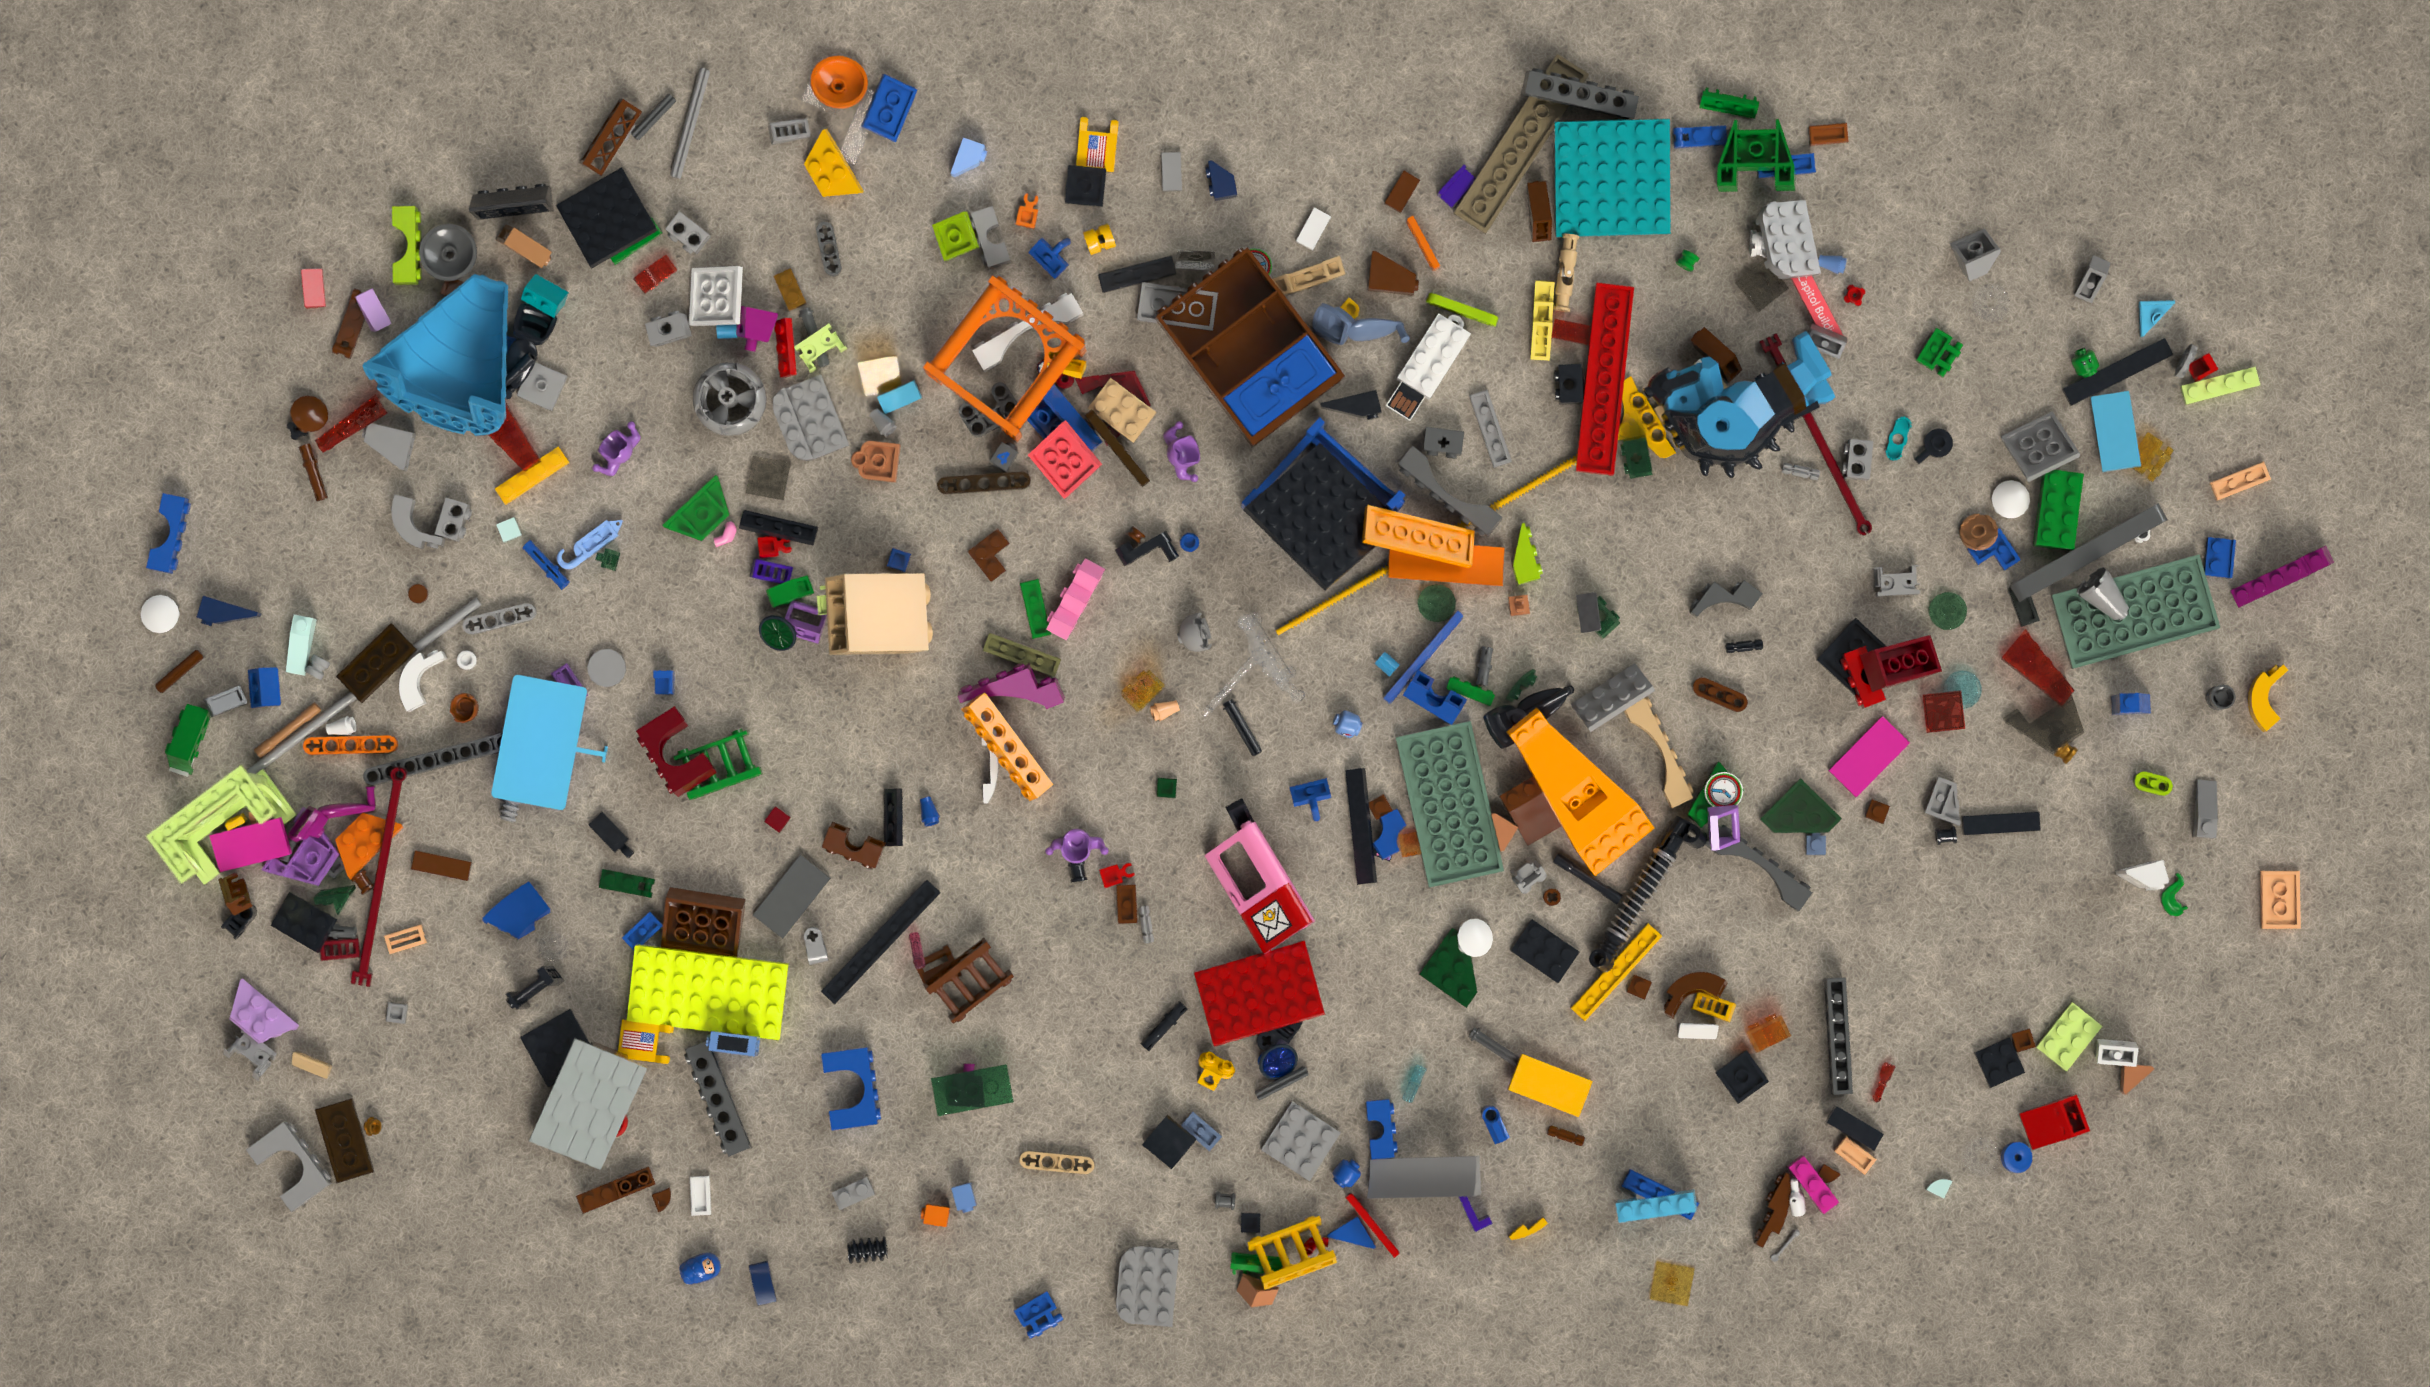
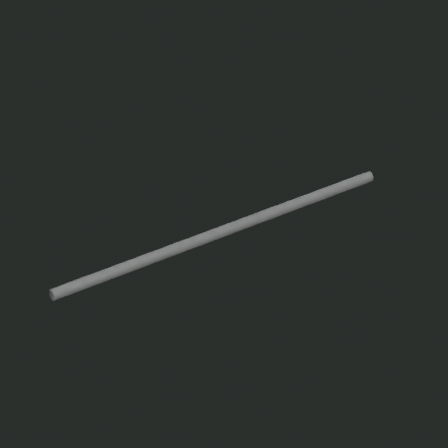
[246,597,482,774]

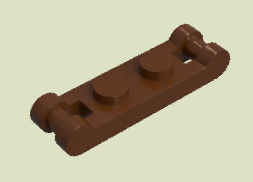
[332,288,365,359]

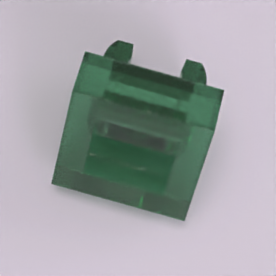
[595,548,620,571]

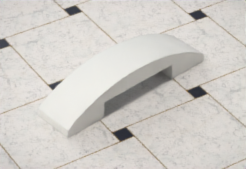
[982,738,999,804]

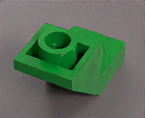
[766,575,814,608]

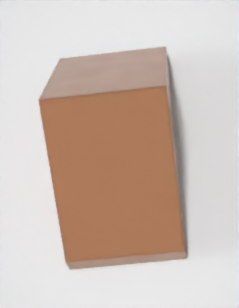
[1491,813,1518,851]
[2120,1065,2154,1095]
[1237,1273,1279,1307]

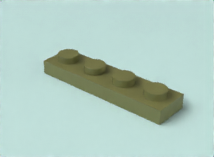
[983,633,1061,677]

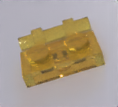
[2132,432,2174,482]

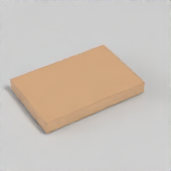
[2260,871,2301,929]

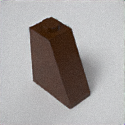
[1527,181,1552,242]
[1368,251,1419,296]
[1691,327,1742,383]

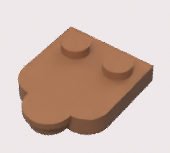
[851,441,901,483]

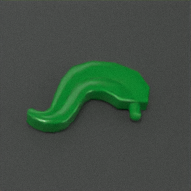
[2161,873,2188,917]

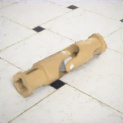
[1553,234,1580,312]

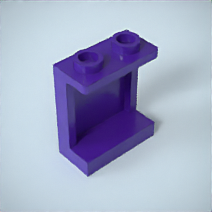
[1458,1196,1493,1232]

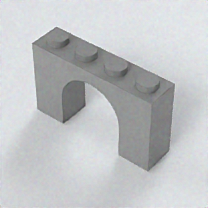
[246,1121,332,1212]

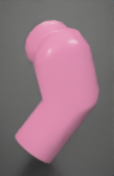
[713,521,737,547]

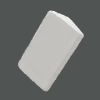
[1678,1023,1719,1039]

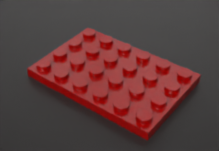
[1194,940,1325,1047]

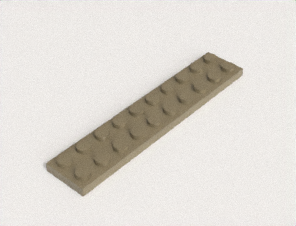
[1454,54,1589,234]

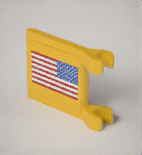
[1076,117,1119,172]
[618,1019,674,1064]

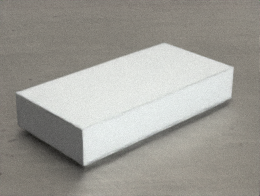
[1296,208,1331,251]
[690,1176,711,1216]

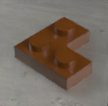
[968,528,1010,582]

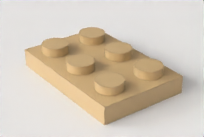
[1088,378,1157,443]

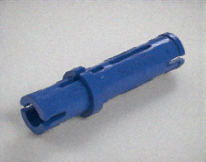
[522,540,570,590]

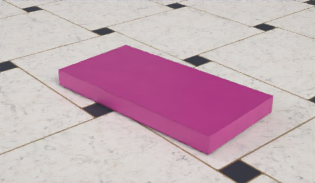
[1828,716,1910,798]
[209,817,292,872]

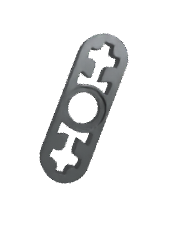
[816,221,842,277]

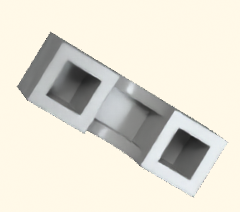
[970,206,1011,270]

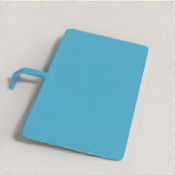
[491,675,608,810]

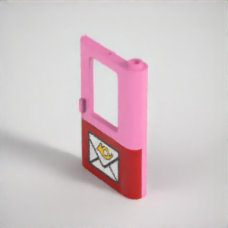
[1205,820,1315,954]

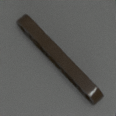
[1085,409,1150,487]
[937,472,1031,495]

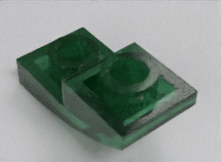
[1505,669,1537,703]

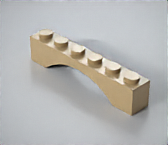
[1624,696,1694,808]

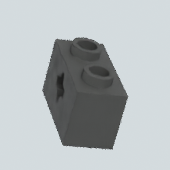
[1423,427,1464,459]

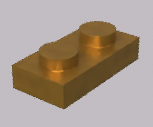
[773,268,807,311]

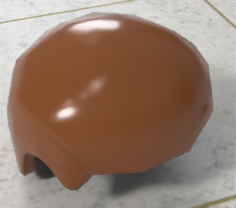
[450,693,479,723]

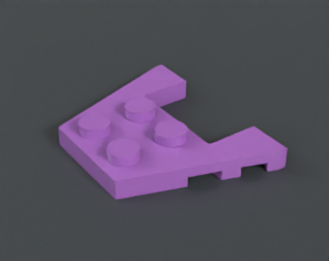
[261,807,340,886]

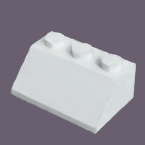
[2115,860,2169,891]

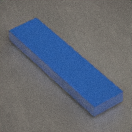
[1621,1169,1699,1220]

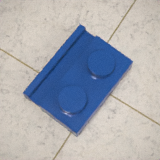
[2204,537,2236,578]

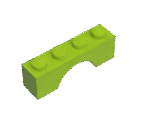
[392,206,422,285]

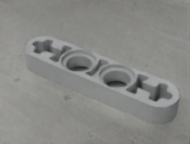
[463,603,537,635]

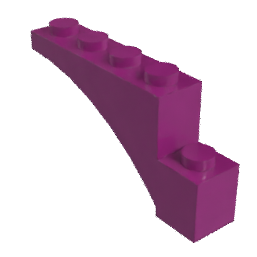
[2230,545,2334,608]
[957,663,1065,709]

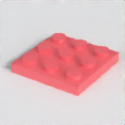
[1028,420,1103,499]

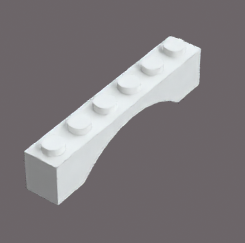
[972,293,1083,372]

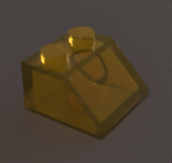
[1122,670,1165,713]

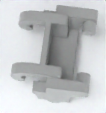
[1510,857,1547,894]

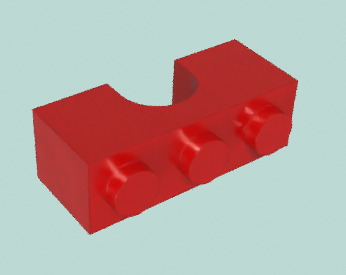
[1840,646,1886,709]

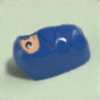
[679,1252,721,1285]

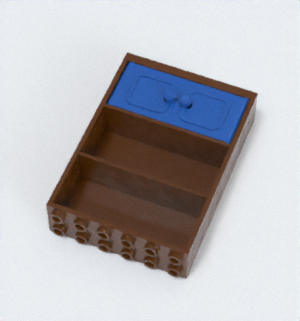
[1155,247,1345,448]

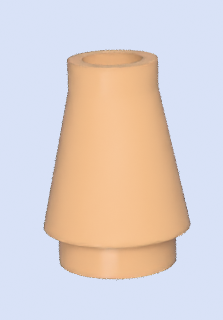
[1150,700,1180,721]

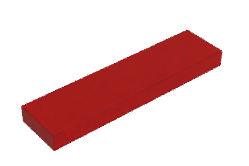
[1345,1193,1400,1258]

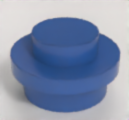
[1180,533,1199,552]

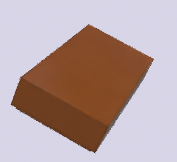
[1808,123,1849,146]

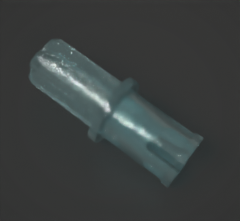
[1402,1064,1427,1103]

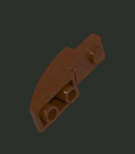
[576,1166,656,1214]
[1753,1172,1791,1248]

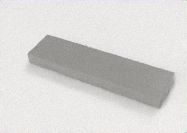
[1469,390,1512,468]

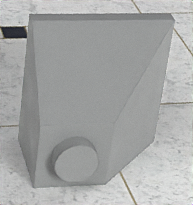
[1950,228,2001,281]

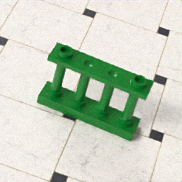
[674,728,763,800]

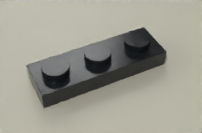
[884,788,903,847]

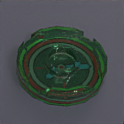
[1418,584,1456,623]
[1929,592,1967,630]

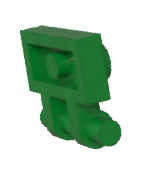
[1916,328,1963,378]

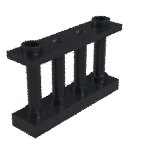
[505,966,564,1010]

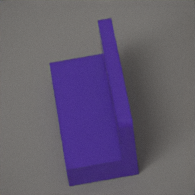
[1437,165,1476,208]

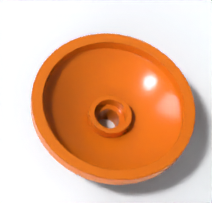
[810,56,868,109]

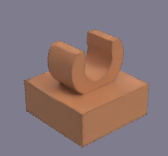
[1508,595,1530,616]

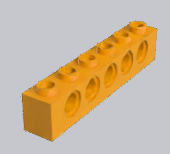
[961,693,1053,801]

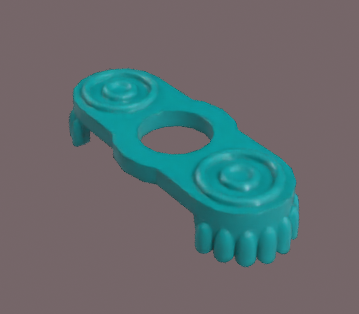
[1885,416,1912,461]

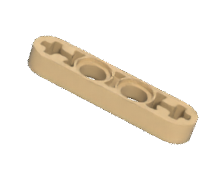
[1019,1151,1094,1174]

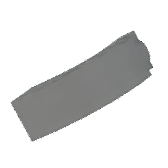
[391,495,446,549]

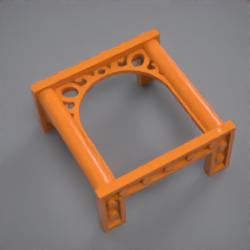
[923,275,1086,442]

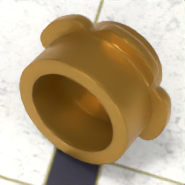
[364,1117,382,1136]

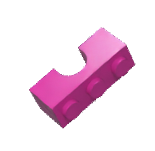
[1786,1155,1839,1214]

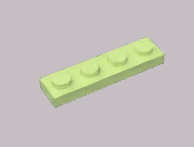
[2180,367,2260,405]

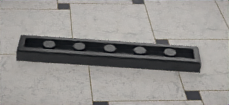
[2062,338,2174,406]
[1345,768,1377,885]

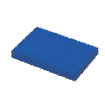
[861,74,917,142]

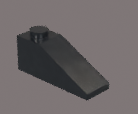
[1320,390,1382,420]

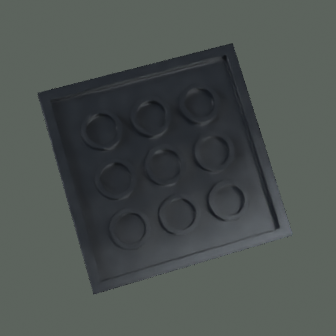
[556,167,658,269]

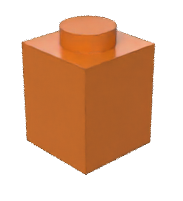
[921,1204,950,1227]

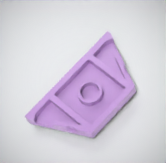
[230,979,299,1044]

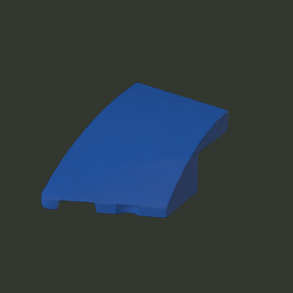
[482,882,550,939]

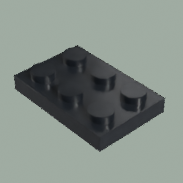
[270,892,338,953]
[1511,919,1580,983]

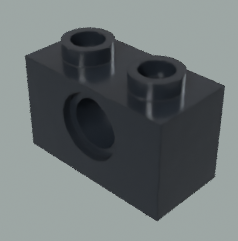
[1554,364,1583,405]

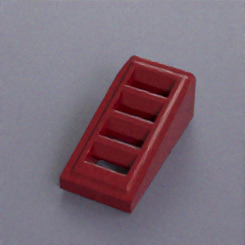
[319,938,360,961]

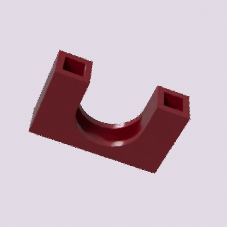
[636,706,717,797]

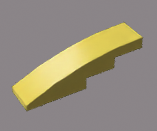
[1530,280,1555,361]

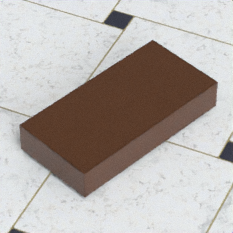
[1384,171,1420,213]

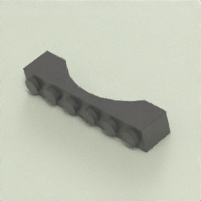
[1398,446,1502,537]
[1705,825,1812,912]

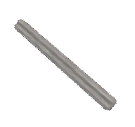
[671,68,710,179]

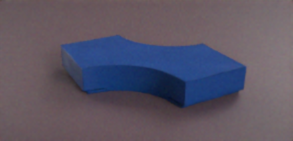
[1373,809,1406,860]

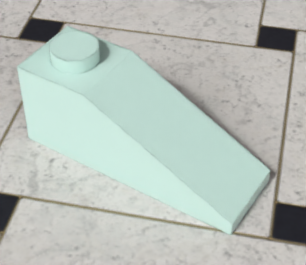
[286,615,317,676]

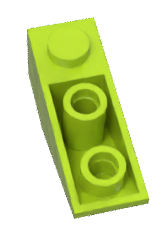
[1512,523,1543,586]

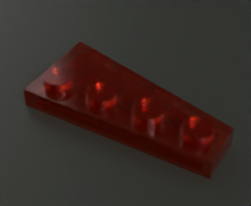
[488,403,541,471]

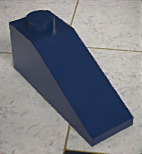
[196,596,262,626]

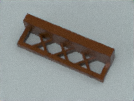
[579,98,642,176]

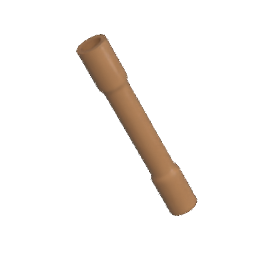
[254,702,322,758]

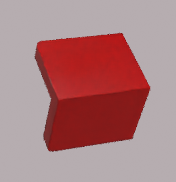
[2188,353,2218,382]

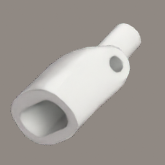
[1789,1179,1806,1216]

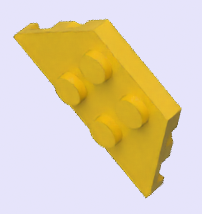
[804,129,864,197]

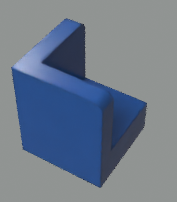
[653,670,675,695]

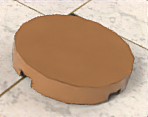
[1959,514,1998,551]

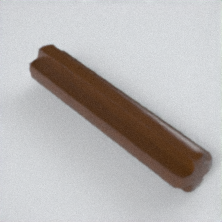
[155,650,204,693]

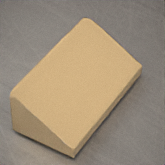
[292,1051,332,1079]

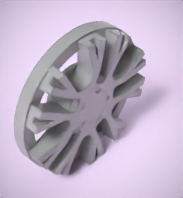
[2174,344,2198,378]

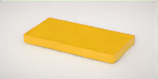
[1507,1054,1593,1117]

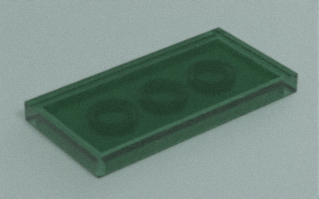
[931,1064,1014,1116]

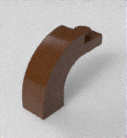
[1664,972,1728,1019]

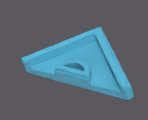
[2139,300,2175,337]

